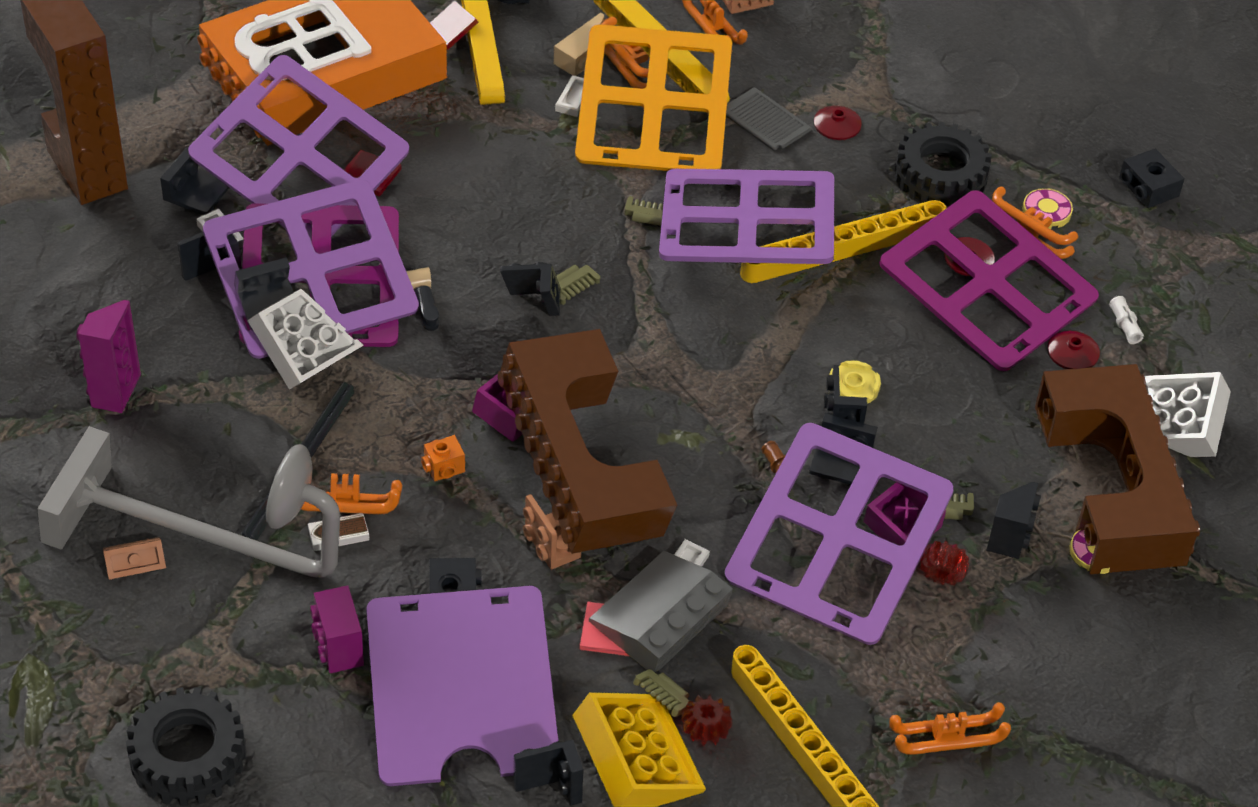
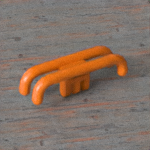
[682,0,748,45]
[601,17,649,89]
[992,187,1078,259]
[301,473,402,514]
[889,702,1011,755]

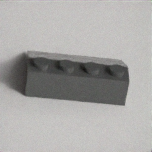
[589,551,733,673]

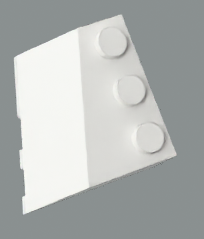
[248,289,363,389]
[1145,372,1231,457]

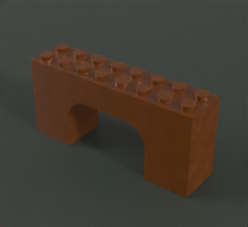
[20,0,128,205]
[497,329,677,554]
[1035,364,1200,574]

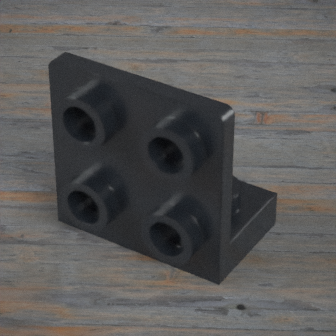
[160,147,230,215]
[177,232,242,281]
[234,257,294,331]
[500,262,561,316]
[824,365,867,423]
[809,413,878,485]
[514,740,584,805]

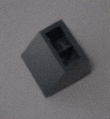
[986,482,1041,559]

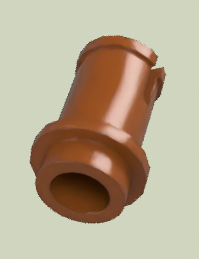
[761,441,786,473]

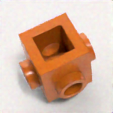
[421,435,465,482]

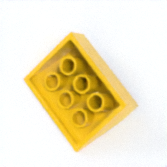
[573,693,706,807]

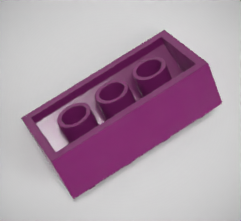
[76,300,141,413]

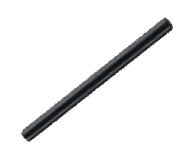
[242,382,354,541]

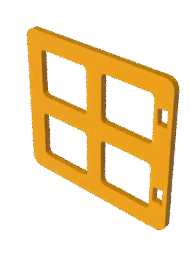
[575,24,732,171]

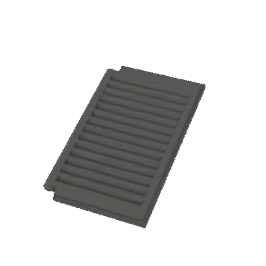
[726,87,813,150]

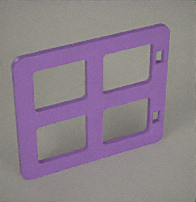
[188,55,409,243]
[659,169,834,264]
[203,179,419,359]
[725,423,953,645]

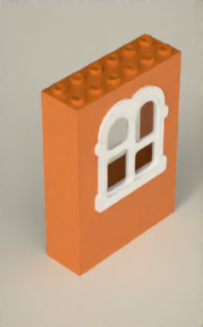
[197,0,447,146]

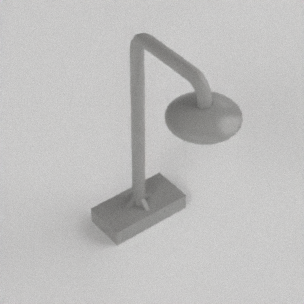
[38,426,340,578]

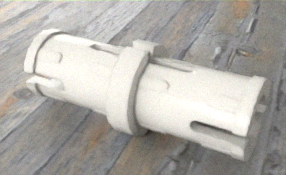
[1109,296,1144,344]

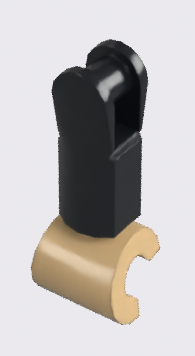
[406,267,439,331]

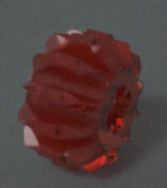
[920,541,969,585]
[682,694,733,746]

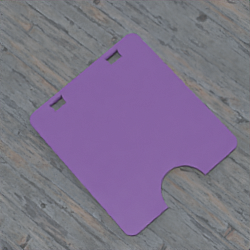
[367,586,558,786]

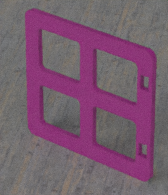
[879,190,1099,371]
[239,203,399,347]

